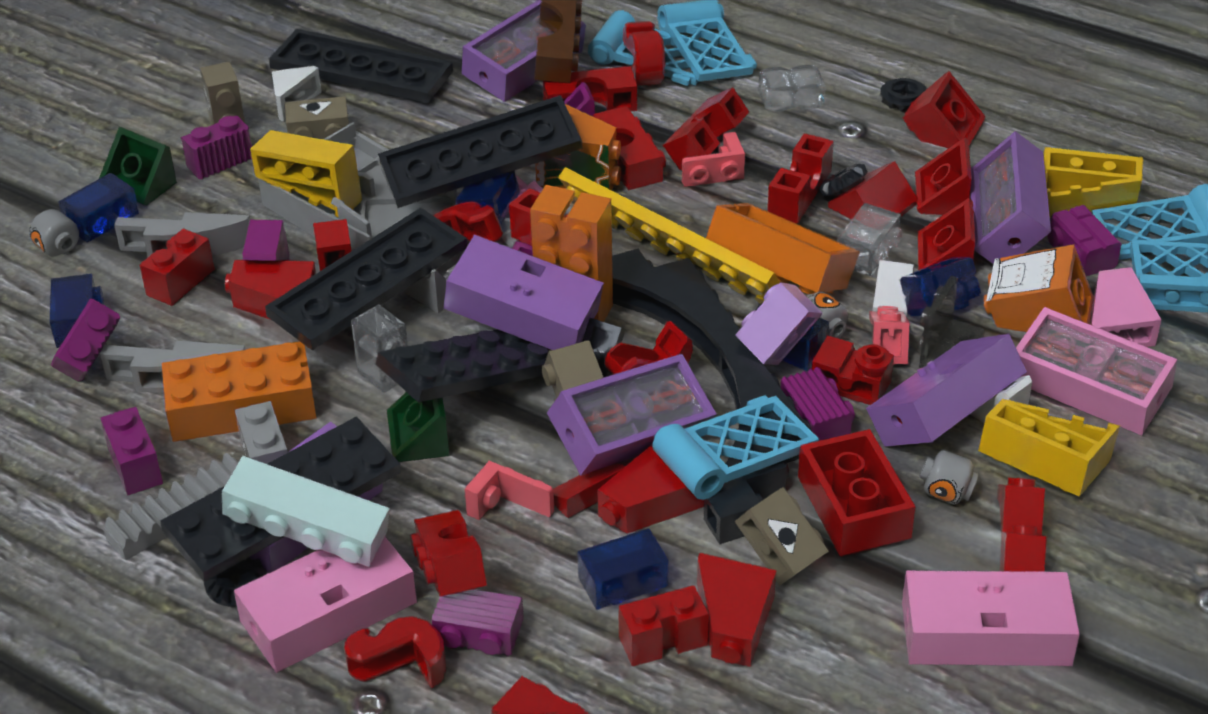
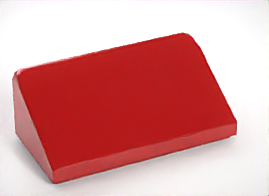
[553,464,625,518]

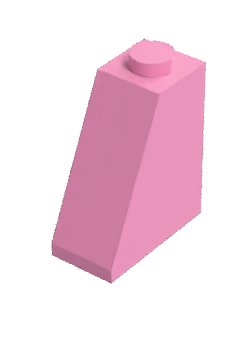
[1090,267,1161,347]

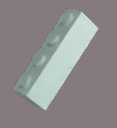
[222,456,390,567]

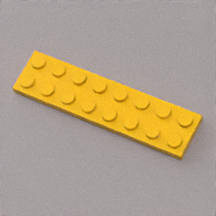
[558,167,780,305]

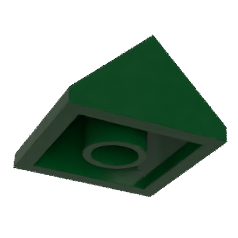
[97,126,177,206]
[387,392,449,462]

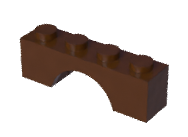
[534,0,582,83]

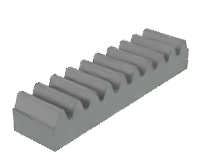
[103,453,239,561]

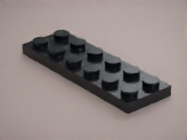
[269,28,453,103]
[378,95,583,208]
[265,207,467,350]
[375,329,552,402]
[160,416,400,582]

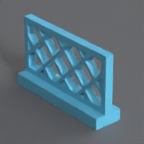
[1130,240,1208,312]

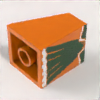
[535,104,621,191]

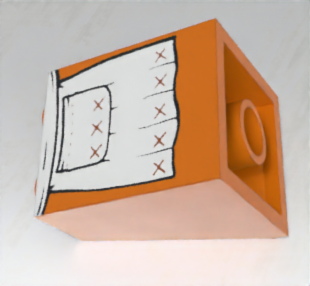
[984,244,1094,332]

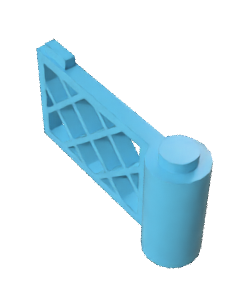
[657,0,757,82]
[588,10,715,86]
[1092,184,1208,260]
[652,395,819,500]

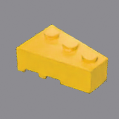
[250,130,362,217]

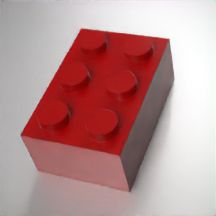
[798,429,916,556]

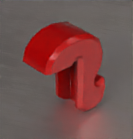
[623,21,665,86]
[433,202,503,242]
[605,321,693,375]
[344,616,446,688]

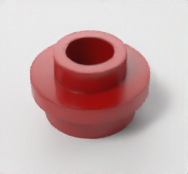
[855,344,891,377]

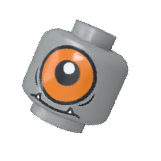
[29,209,79,257]
[806,292,848,343]
[919,450,978,505]

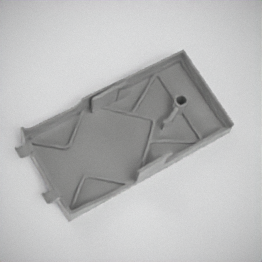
[258,122,524,314]

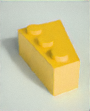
[1043,147,1143,218]
[978,399,1120,497]

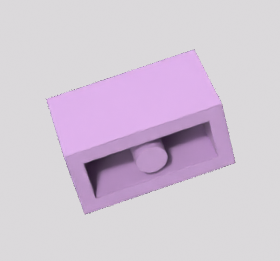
[736,282,823,365]

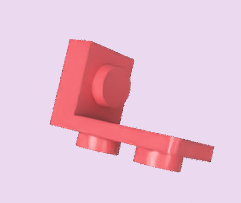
[682,132,745,187]
[869,306,910,364]
[465,461,554,520]

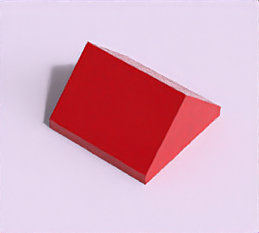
[915,137,972,215]
[828,161,918,234]
[918,198,975,280]

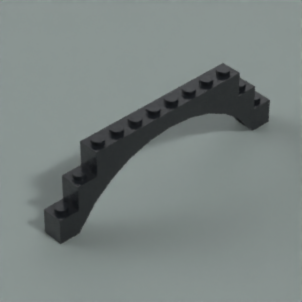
[612,248,812,545]

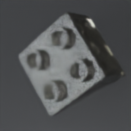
[917,276,985,368]

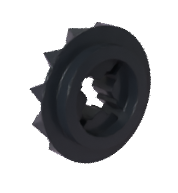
[880,78,927,111]
[819,164,868,197]
[204,557,267,606]

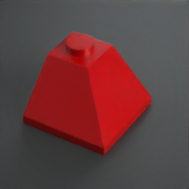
[902,71,986,148]

